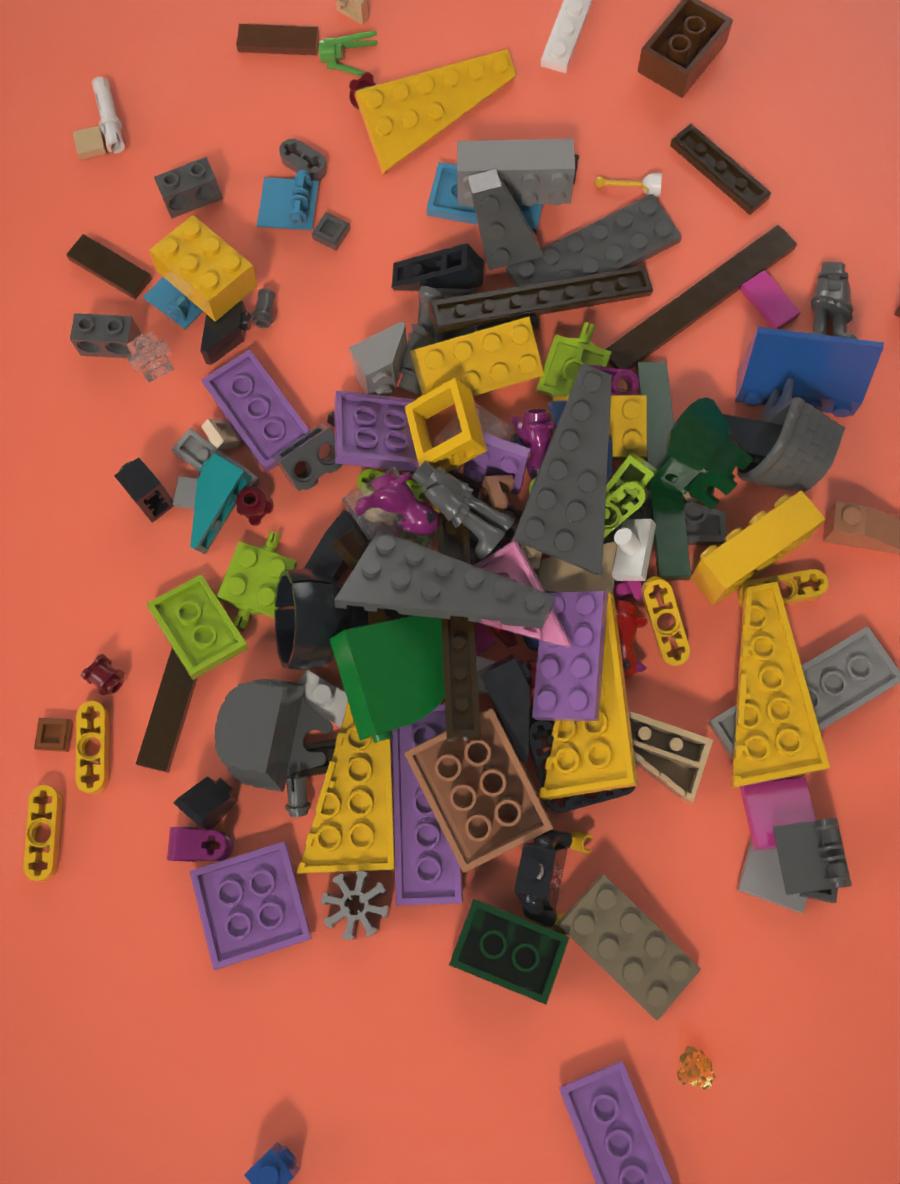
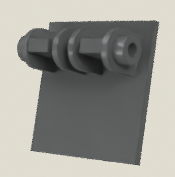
[772,818,852,895]

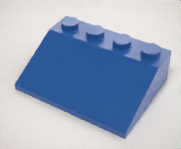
[735,327,884,417]

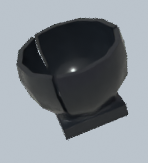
[274,568,369,670]

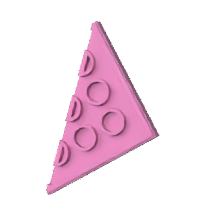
[473,541,572,648]

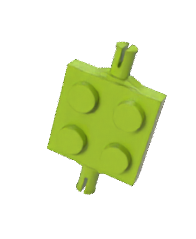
[536,322,611,398]
[217,531,297,631]

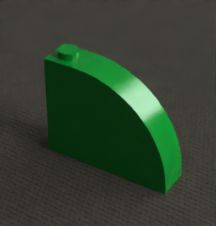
[330,616,445,743]

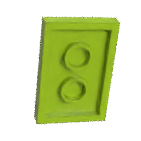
[146,574,248,680]

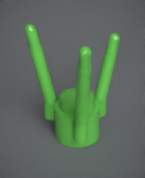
[319,31,378,76]

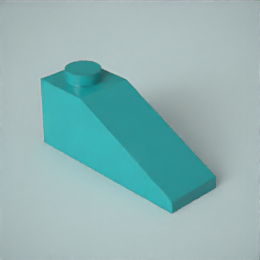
[190,453,252,554]

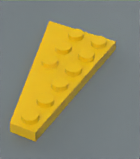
[355,49,516,175]
[731,581,830,789]
[539,593,638,800]
[297,702,395,873]

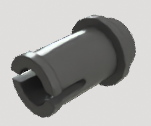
[251,289,276,328]
[285,774,311,817]

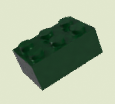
[449,899,570,1005]

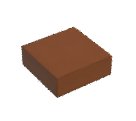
[34,717,73,752]

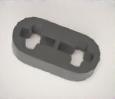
[279,139,327,181]

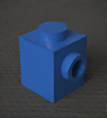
[244,1142,300,1184]

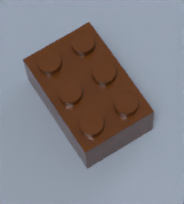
[637,0,733,98]

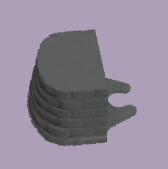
[737,378,845,493]
[214,679,333,792]

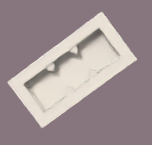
[612,519,656,581]
[298,670,348,728]

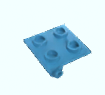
[257,170,319,231]
[143,277,203,330]

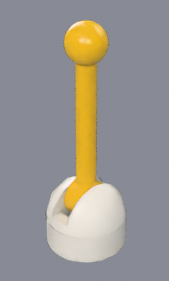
[594,173,662,197]

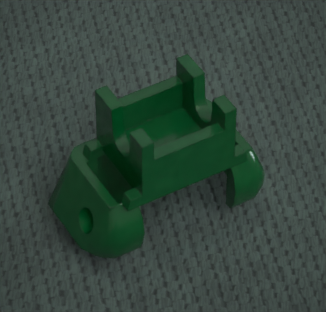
[654,397,753,510]

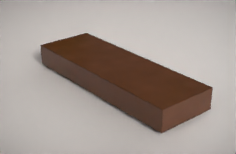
[236,23,319,55]

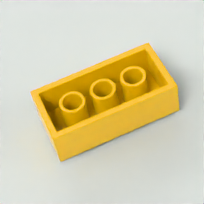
[410,317,544,396]
[691,490,826,606]

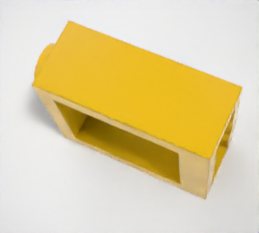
[405,378,488,472]

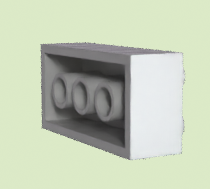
[457,139,575,207]

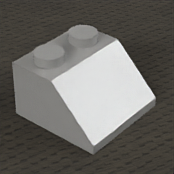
[349,321,407,396]

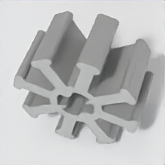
[321,871,390,940]

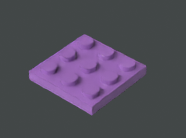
[334,390,419,472]
[189,841,312,970]

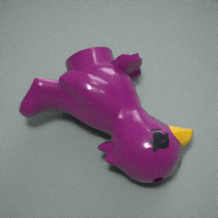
[511,409,556,480]
[355,470,441,536]

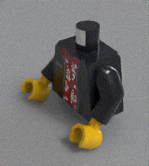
[515,830,594,935]

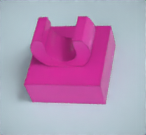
[613,581,650,603]

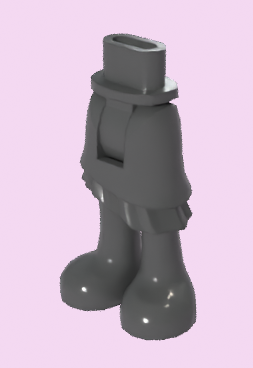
[809,262,858,339]
[398,286,449,395]
[412,460,515,561]

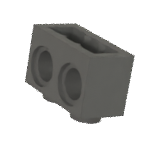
[154,157,223,219]
[70,313,141,359]
[273,423,343,491]

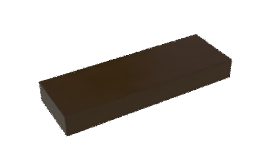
[66,234,152,300]

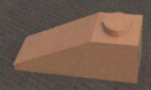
[823,501,900,555]

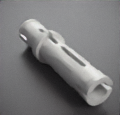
[92,77,125,154]

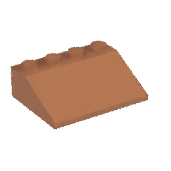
[404,706,553,873]

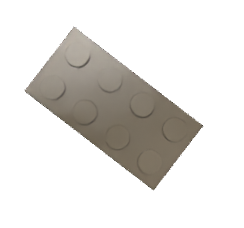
[556,874,701,1021]

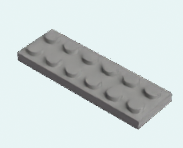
[708,626,900,761]

